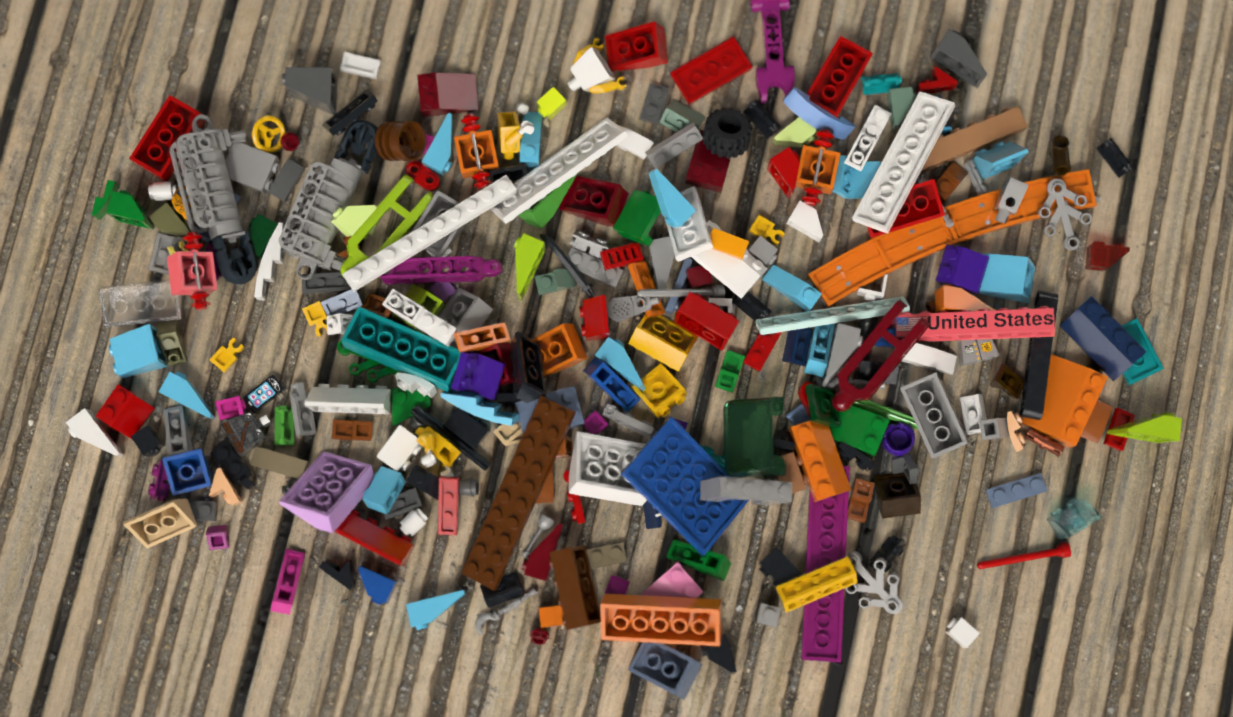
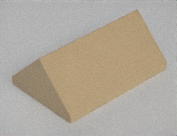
[124,498,197,548]

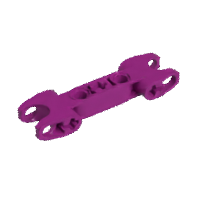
[750,0,795,103]

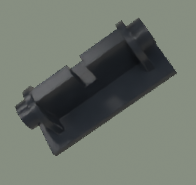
[743,100,782,139]
[1096,138,1134,178]
[732,291,772,322]
[869,535,905,572]

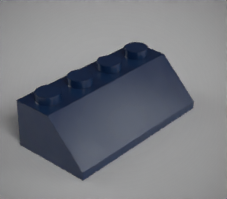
[1060,296,1146,382]

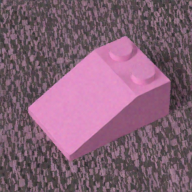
[641,562,703,598]

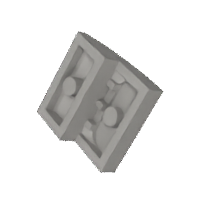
[148,233,190,275]

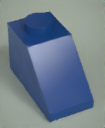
[358,566,398,606]

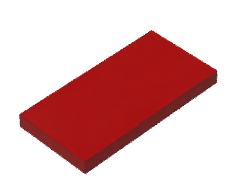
[669,36,753,106]

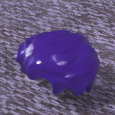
[882,422,915,456]

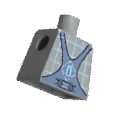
[994,178,1029,224]

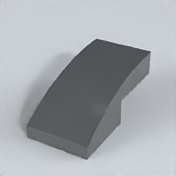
[268,158,306,202]

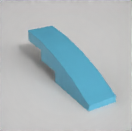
[441,389,519,426]

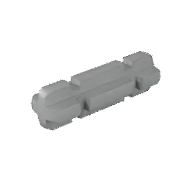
[964,160,988,196]

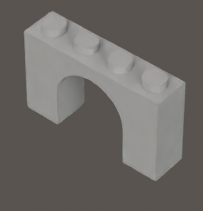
[700,477,792,505]

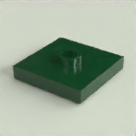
[805,383,841,429]

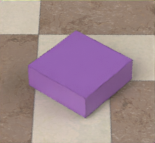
[429,277,456,302]

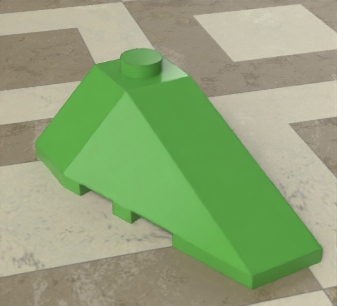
[518,173,578,229]

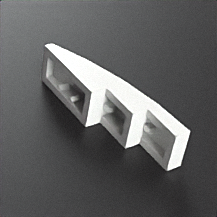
[254,223,285,300]

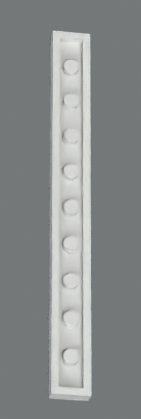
[343,175,517,292]

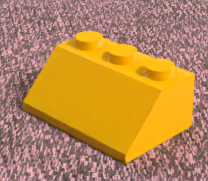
[628,314,698,372]

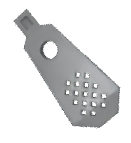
[606,295,660,322]

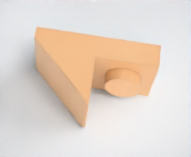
[209,468,243,506]

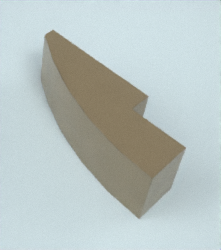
[249,446,310,479]

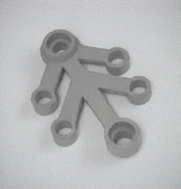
[1038,179,1092,250]
[846,551,903,614]

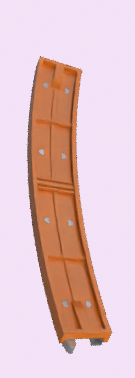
[806,169,1101,308]

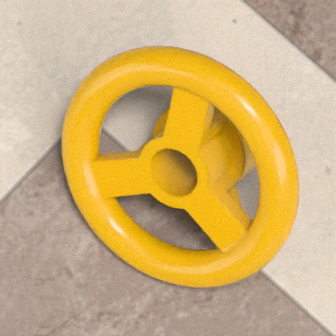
[252,115,286,153]

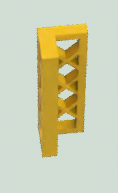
[776,557,858,613]

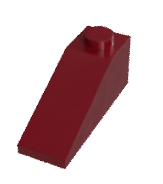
[521,524,563,581]

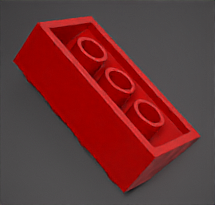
[867,179,945,238]
[334,509,415,566]

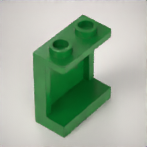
[613,189,661,247]

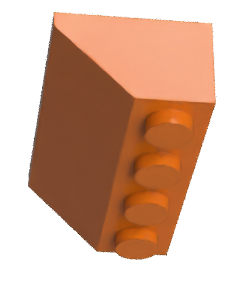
[789,420,851,503]

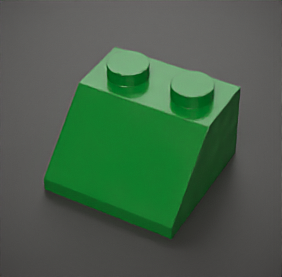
[106,190,154,230]

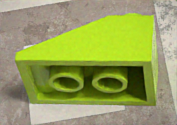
[514,233,546,301]
[1107,412,1182,443]

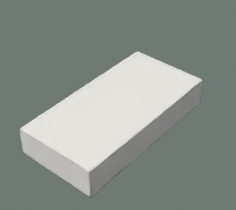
[340,52,382,80]

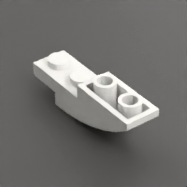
[844,105,892,171]
[382,289,459,346]

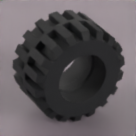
[703,108,753,159]

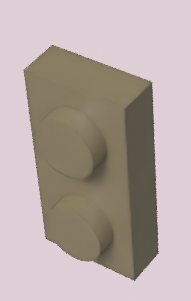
[587,543,627,569]

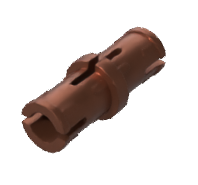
[1024,427,1065,457]

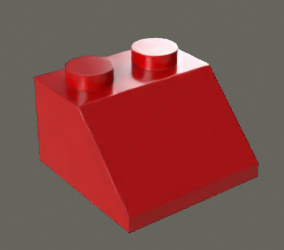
[767,147,800,199]
[579,295,609,341]
[95,384,155,439]

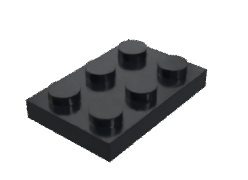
[322,90,378,136]

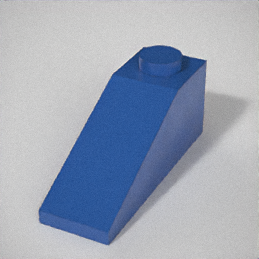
[583,357,640,412]

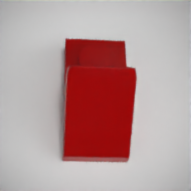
[916,66,958,95]

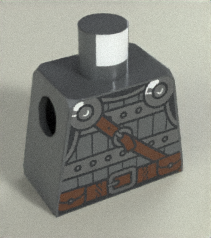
[221,412,272,457]

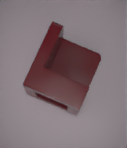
[686,265,713,289]

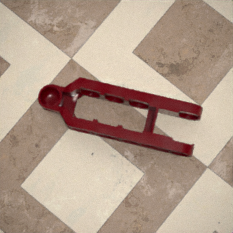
[832,300,930,412]

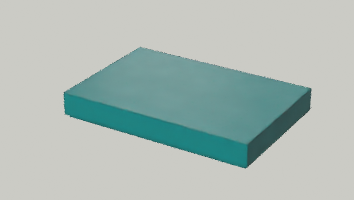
[1121,318,1164,386]

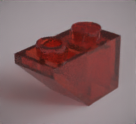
[1085,241,1130,271]

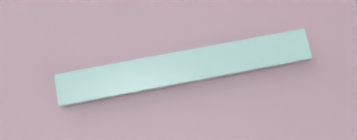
[756,296,910,335]

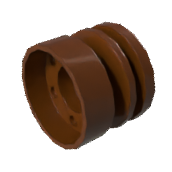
[375,121,426,161]

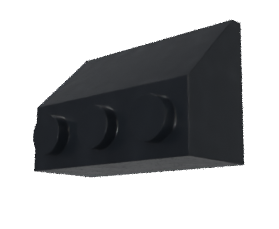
[510,331,547,403]

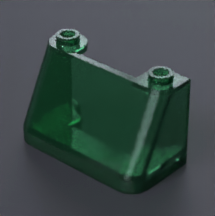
[723,397,786,478]

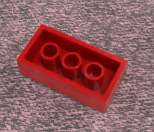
[807,36,873,117]
[129,95,205,181]

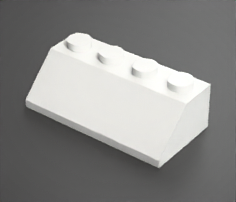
[691,220,768,298]

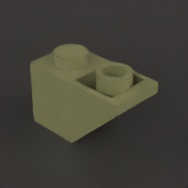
[149,203,191,237]
[156,319,187,366]

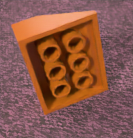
[1021,354,1108,448]

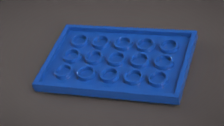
[620,417,749,555]

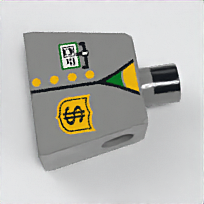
[957,339,999,367]

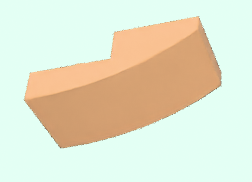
[1007,410,1026,452]

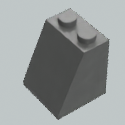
[282,67,337,115]

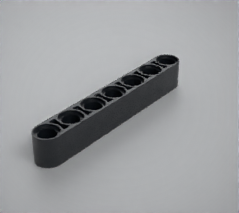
[1020,290,1058,420]

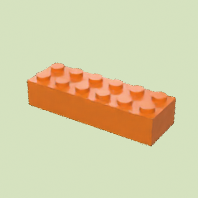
[600,594,722,646]

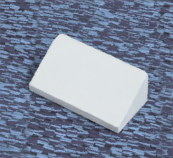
[960,394,987,435]

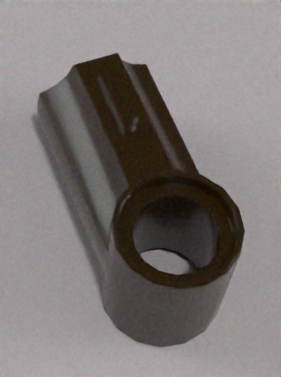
[1049,135,1071,175]

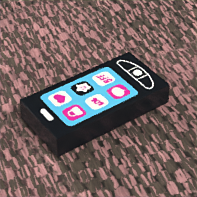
[242,374,285,413]

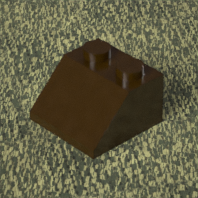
[874,472,921,519]

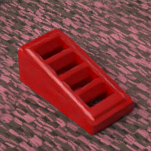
[600,242,644,271]

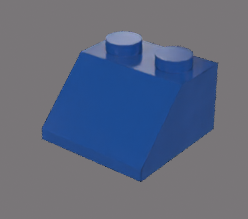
[162,448,213,496]

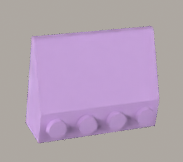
[279,451,374,533]

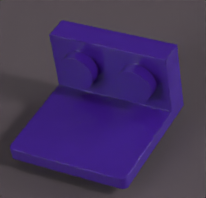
[451,351,505,400]

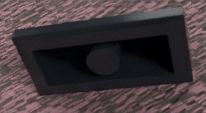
[488,163,527,183]
[858,360,899,385]
[480,572,524,608]

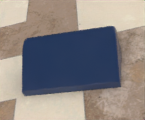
[782,328,812,366]
[643,500,662,529]

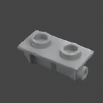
[570,230,611,259]

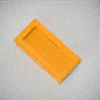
[710,228,749,260]

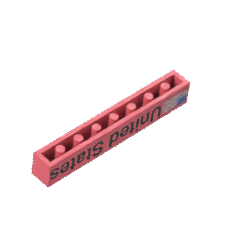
[896,306,1055,342]

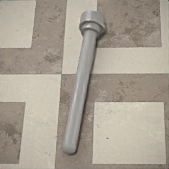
[637,285,725,298]

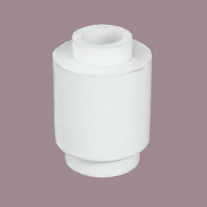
[148,181,178,201]
[400,508,429,536]

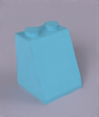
[979,253,1035,303]
[109,324,168,378]

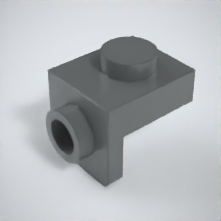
[891,454,920,484]

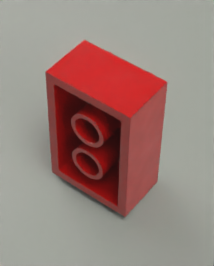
[673,292,740,351]

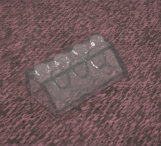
[98,279,183,327]

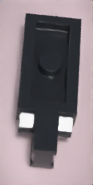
[210,441,255,490]

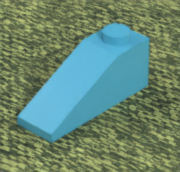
[520,112,542,168]
[422,113,453,176]
[648,169,696,228]
[762,264,822,311]
[804,323,835,377]
[595,337,646,391]
[159,371,215,420]
[406,590,466,630]

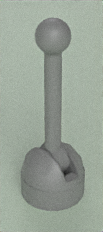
[522,513,555,558]

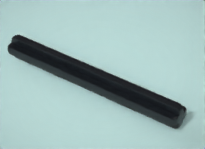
[411,405,491,471]

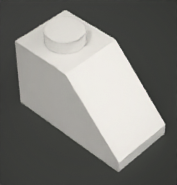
[787,201,823,242]

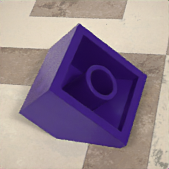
[936,245,990,293]

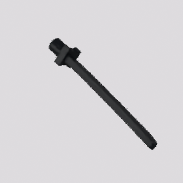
[539,234,596,298]

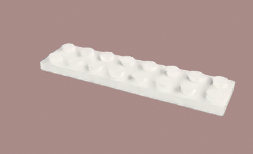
[852,92,955,234]
[490,117,628,224]

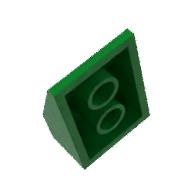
[829,406,890,458]

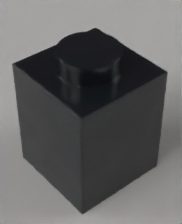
[131,425,164,457]

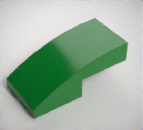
[91,180,120,220]
[715,350,745,393]

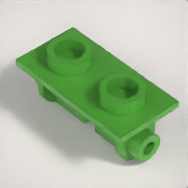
[275,406,294,446]

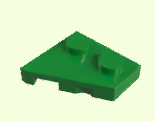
[391,388,431,426]

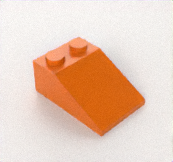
[532,323,588,378]

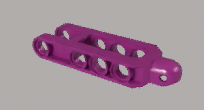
[380,256,503,285]

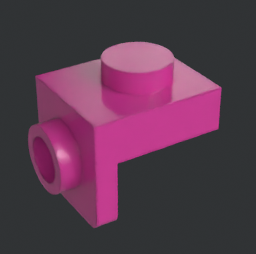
[215,396,246,421]

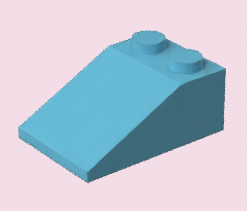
[973,142,1029,180]

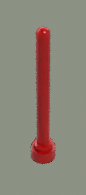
[977,542,1071,569]

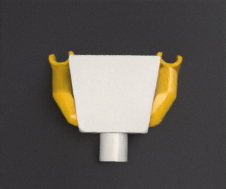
[568,38,627,93]

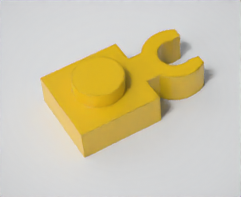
[749,215,785,246]
[302,301,327,337]
[210,338,244,373]

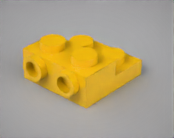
[632,363,687,418]

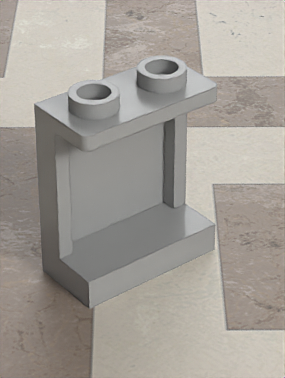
[226,143,280,195]

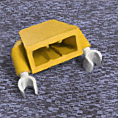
[497,102,534,160]
[415,426,461,477]

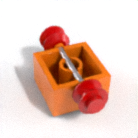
[454,114,499,190]
[795,129,841,206]

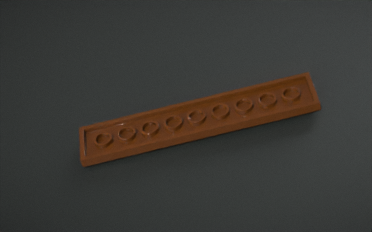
[461,396,576,590]

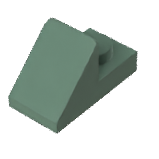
[535,269,576,296]

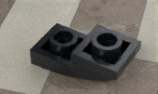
[837,443,875,472]

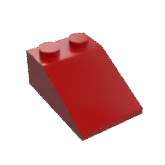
[605,21,668,72]

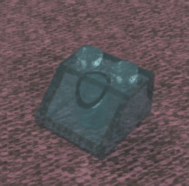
[1047,498,1102,539]

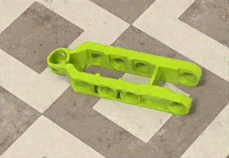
[340,174,434,276]

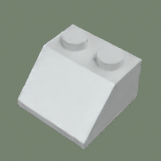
[376,425,422,473]

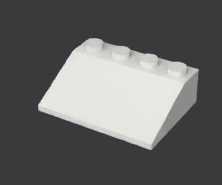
[304,384,392,414]
[569,431,646,506]

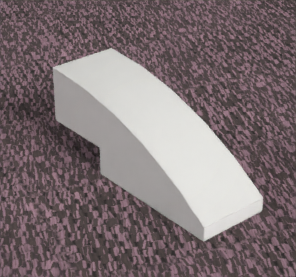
[902,343,957,375]

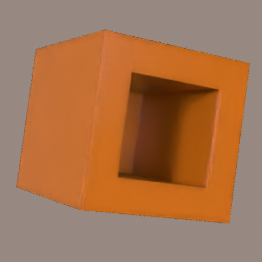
[539,605,564,628]

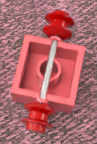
[167,232,218,310]

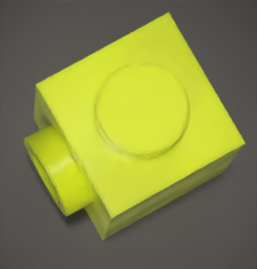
[537,87,566,120]

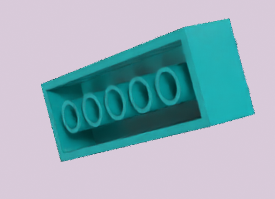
[341,306,461,392]

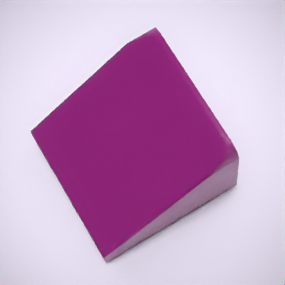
[206,525,229,551]

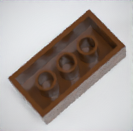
[549,545,601,630]

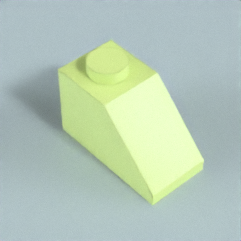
[772,117,817,148]
[330,205,377,237]

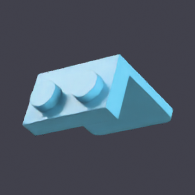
[832,155,881,199]

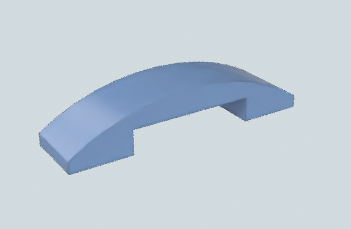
[783,87,856,140]

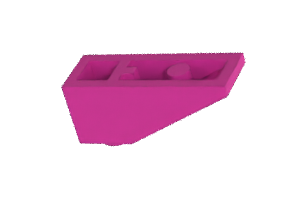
[270,549,305,615]

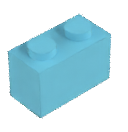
[362,466,406,515]

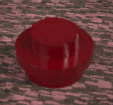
[280,132,299,151]
[530,627,549,645]

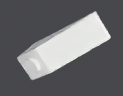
[66,408,124,457]

